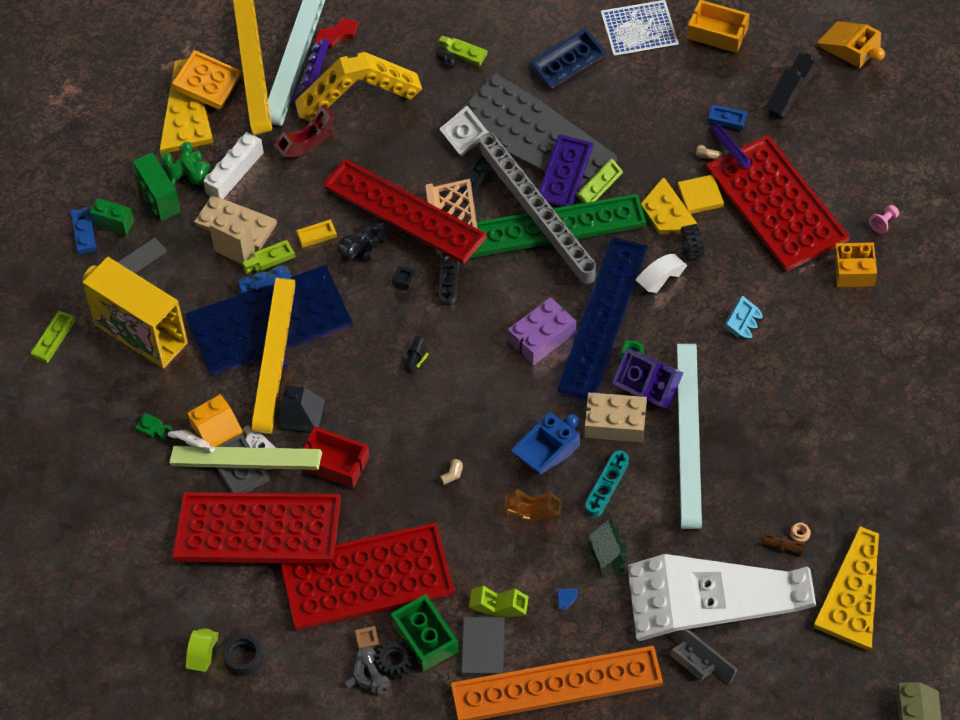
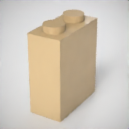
[209,212,255,265]

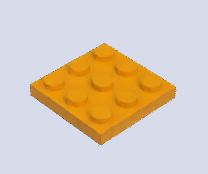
[171,50,242,110]

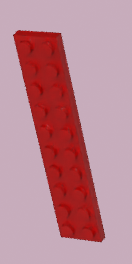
[323,159,487,264]

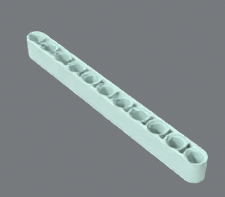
[268,0,325,126]
[677,344,702,529]

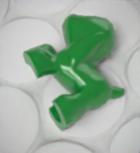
[160,142,211,186]

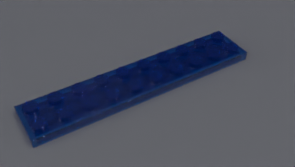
[558,237,648,400]

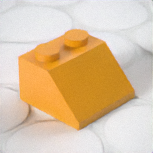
[187,394,243,447]

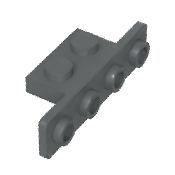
[667,629,737,684]

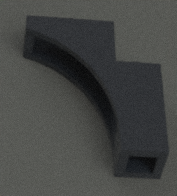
[765,53,822,118]

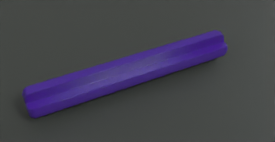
[712,124,751,169]

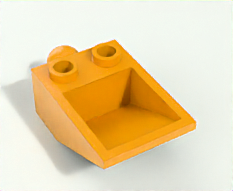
[816,21,885,68]

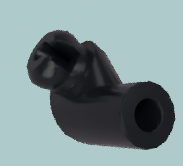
[436,48,456,68]

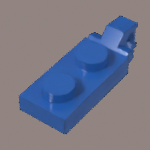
[237,265,291,293]

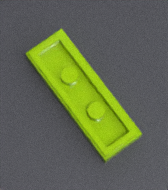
[576,158,623,203]
[30,310,76,364]

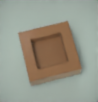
[355,626,380,649]

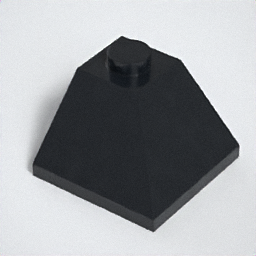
[280,385,325,434]

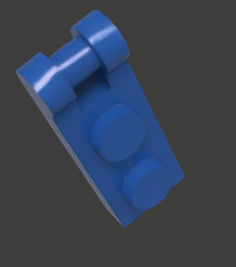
[71,206,97,255]

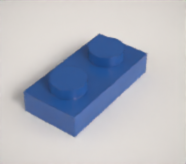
[708,104,748,130]

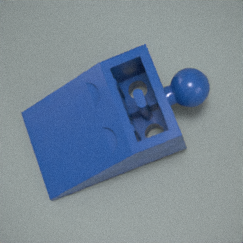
[511,412,580,475]

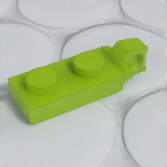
[439,36,488,67]
[243,240,295,274]

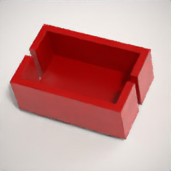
[300,426,370,489]

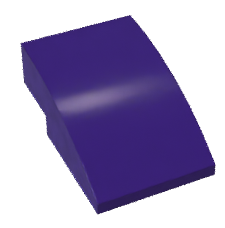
[612,348,684,408]

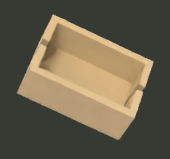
[585,393,647,442]

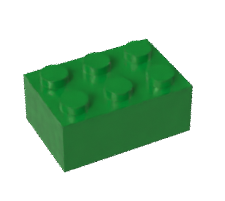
[132,152,181,221]
[391,594,459,672]

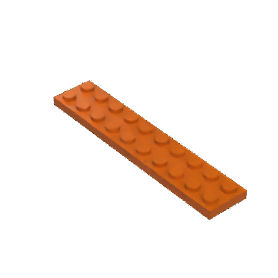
[451,646,663,720]

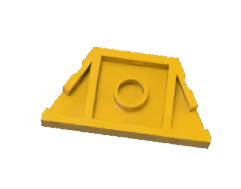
[641,178,699,234]

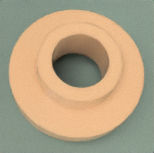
[790,523,810,542]

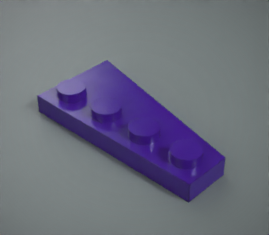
[290,38,330,106]

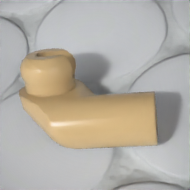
[695,145,722,160]
[440,459,463,485]

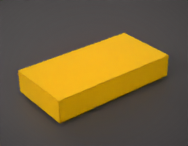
[296,219,337,248]

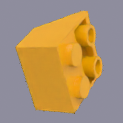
[835,243,877,287]

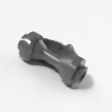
[345,647,391,694]

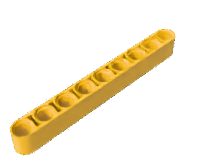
[252,278,295,434]

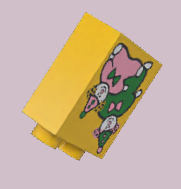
[82,257,188,369]

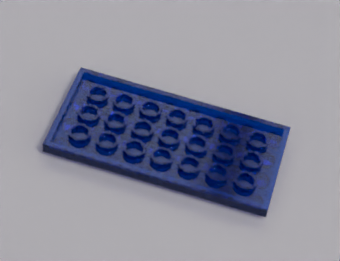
[185,265,353,376]

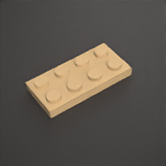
[194,195,277,251]

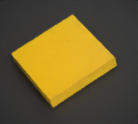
[678,175,724,214]

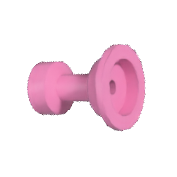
[869,205,899,234]

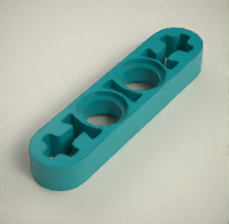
[586,450,629,517]

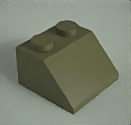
[896,682,942,720]

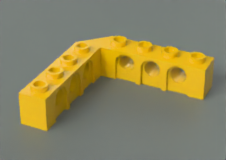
[295,52,422,122]

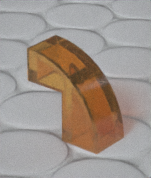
[505,489,562,520]

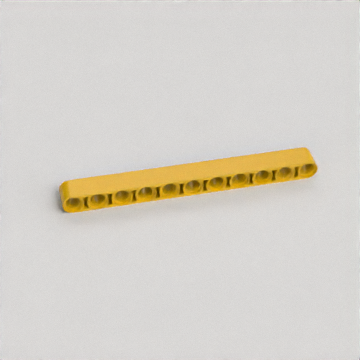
[233,0,272,136]

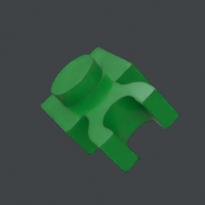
[135,413,173,442]

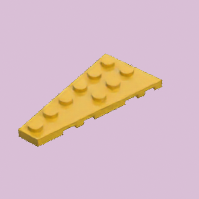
[160,58,214,154]
[813,526,879,652]

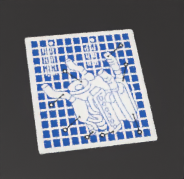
[601,0,679,55]

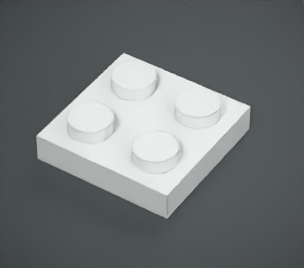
[440,106,489,156]

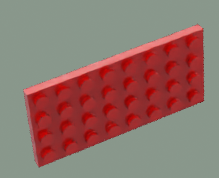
[706,135,850,272]
[173,492,341,564]
[281,523,455,631]

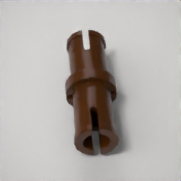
[763,533,805,556]

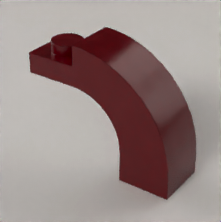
[275,105,336,157]

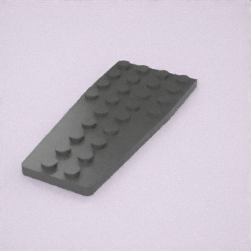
[451,74,617,191]

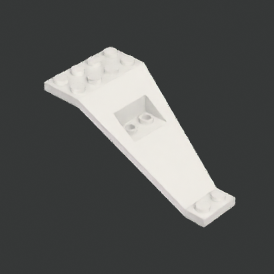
[628,554,816,641]

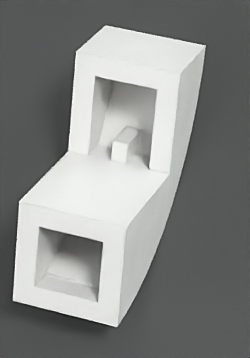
[636,254,687,293]

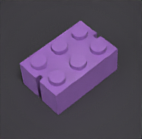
[508,297,576,365]

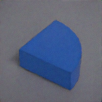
[558,588,578,611]

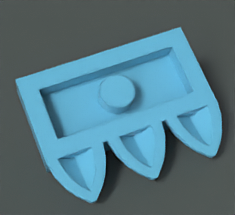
[723,296,763,338]

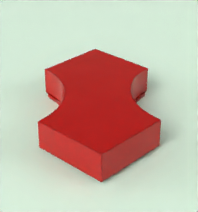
[315,18,358,48]

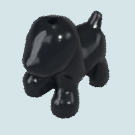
[336,223,387,261]

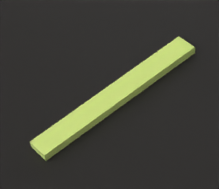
[169,446,322,470]

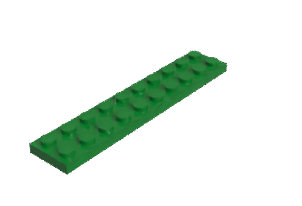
[470,194,646,258]

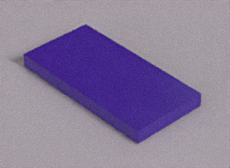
[539,134,594,207]

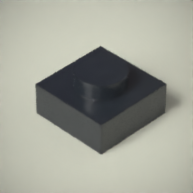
[392,266,417,289]

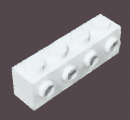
[204,132,264,199]

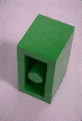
[90,198,134,235]

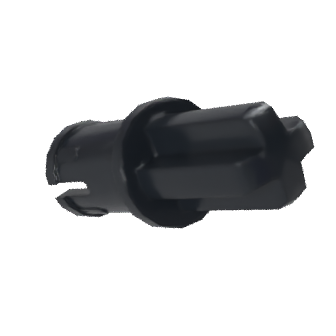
[404,336,426,372]

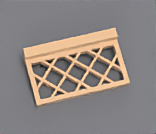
[425,179,478,254]

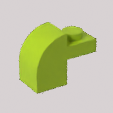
[186,629,219,672]

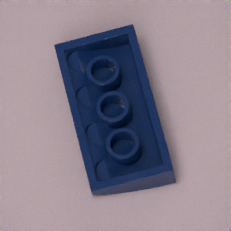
[528,27,607,89]

